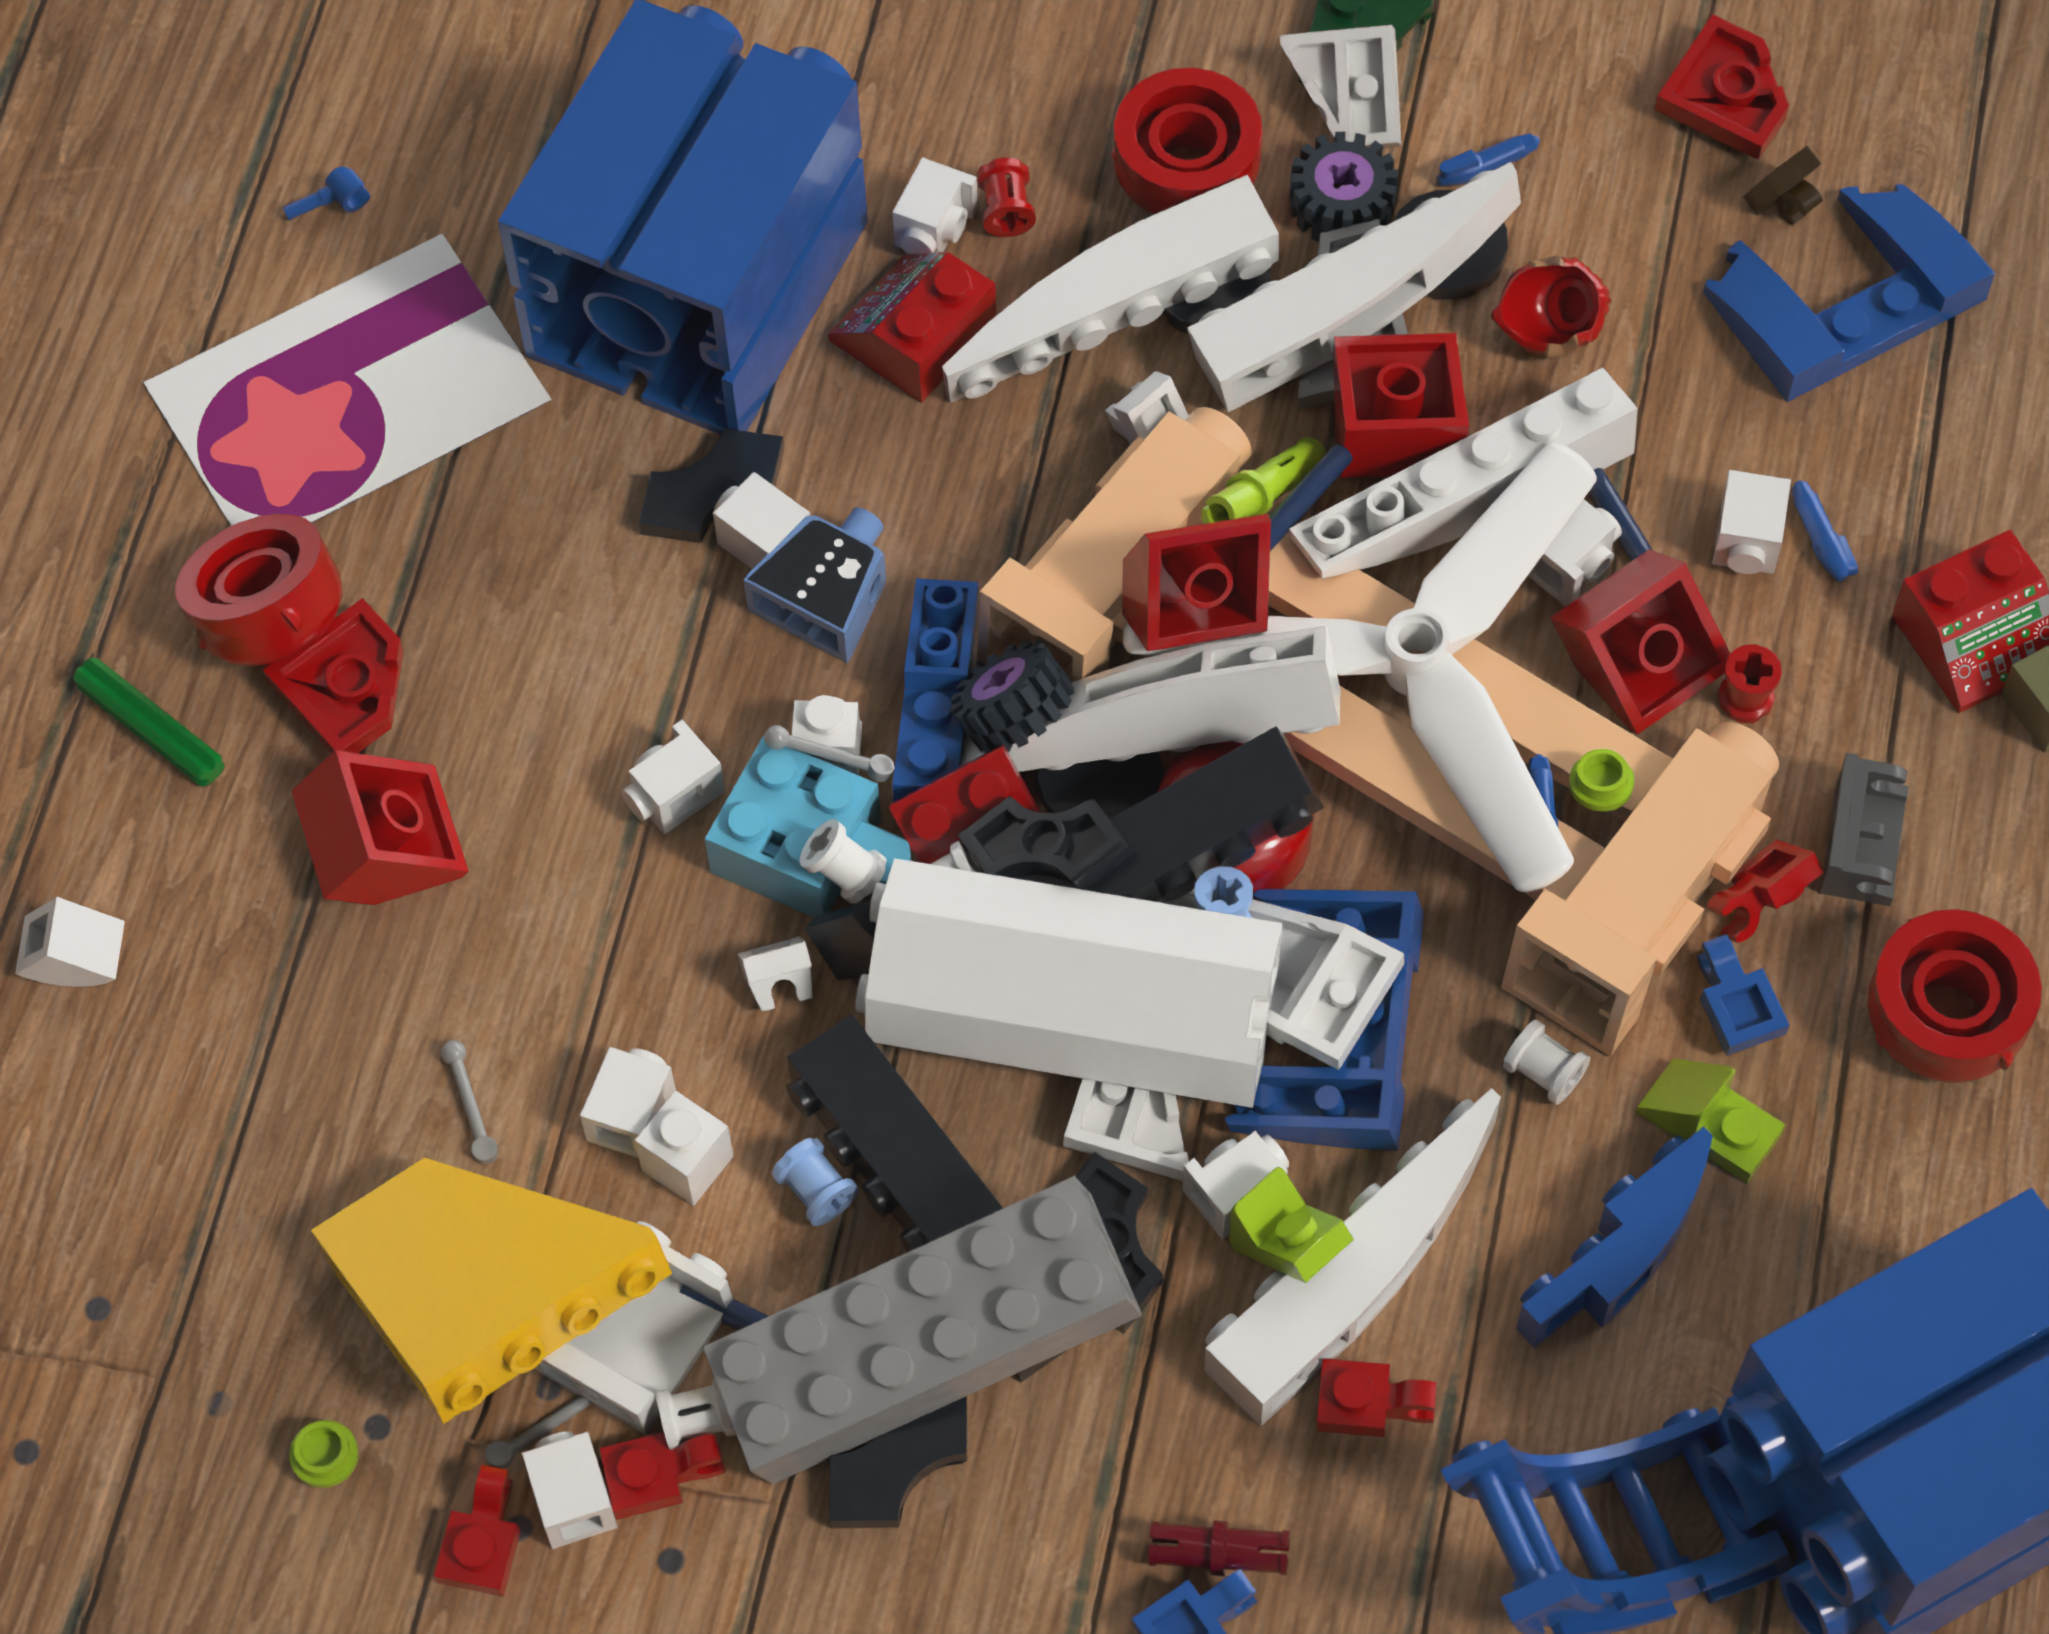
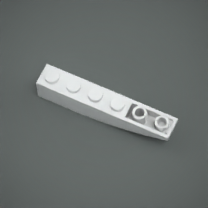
[1187,162,1521,413]
[942,175,1279,403]
[1289,368,1638,579]
[960,626,1341,772]
[1204,1089,1501,1427]

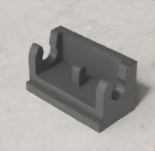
[1820,753,1909,906]

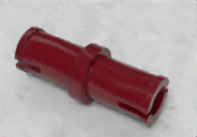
[1148,1520,1290,1576]

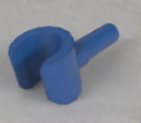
[283,167,370,220]

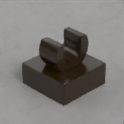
[1743,146,1823,226]

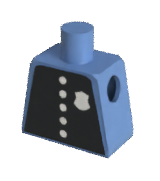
[743,507,886,663]

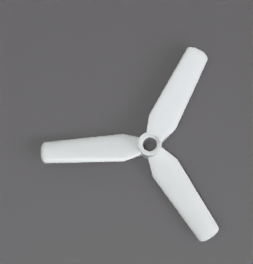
[1123,443,1597,892]

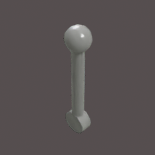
[764,725,895,782]
[441,1040,499,1165]
[486,1396,595,1469]

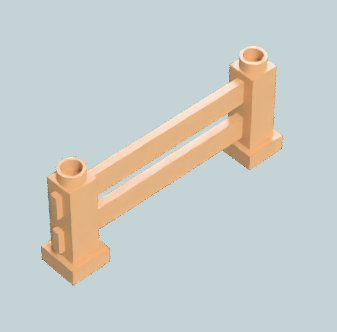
[977,407,1779,1057]

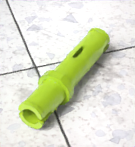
[1201,437,1326,524]

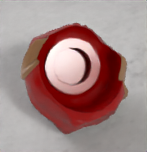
[1491,256,1611,358]

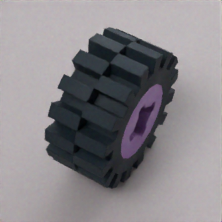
[1289,131,1398,242]
[950,640,1074,753]

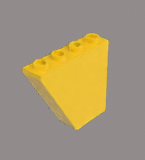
[311,1157,673,1424]

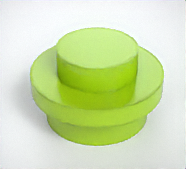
[1569,749,1635,811]
[289,1420,359,1488]

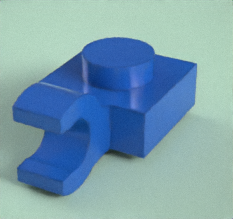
[1697,934,1790,1056]
[1131,1569,1257,1634]

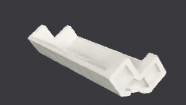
[855,858,1282,1108]

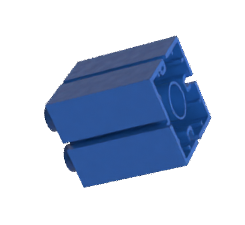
[498,0,868,435]
[1702,1187,2049,1634]

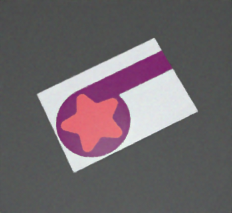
[143,234,552,526]

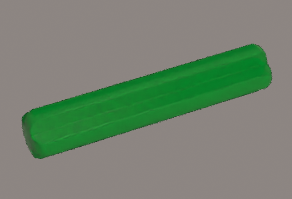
[73,658,225,786]

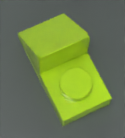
[1636,1058,1786,1184]
[1229,1166,1354,1283]

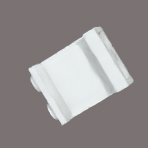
[534,1216,733,1436]

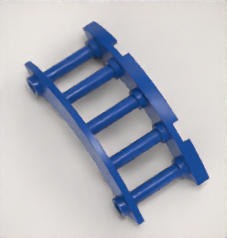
[1440,1407,1792,1634]

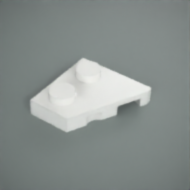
[1280,25,1401,148]
[1063,1079,1189,1181]

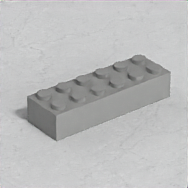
[703,1176,1142,1484]

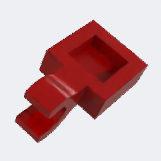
[1707,839,1824,943]
[1317,1358,1437,1438]
[600,1432,726,1520]
[433,1464,521,1597]

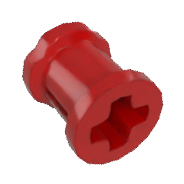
[976,157,1036,237]
[1717,644,1782,724]

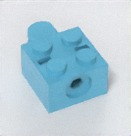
[705,735,911,917]

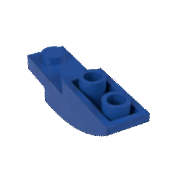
[892,578,978,801]
[1516,1126,1713,1348]

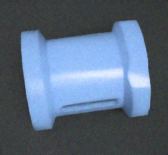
[1194,867,1253,918]
[772,1138,859,1226]

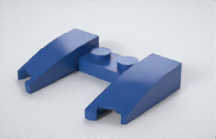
[1703,184,1995,402]
[1225,889,1424,1151]

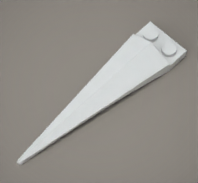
[1156,889,1404,1070]

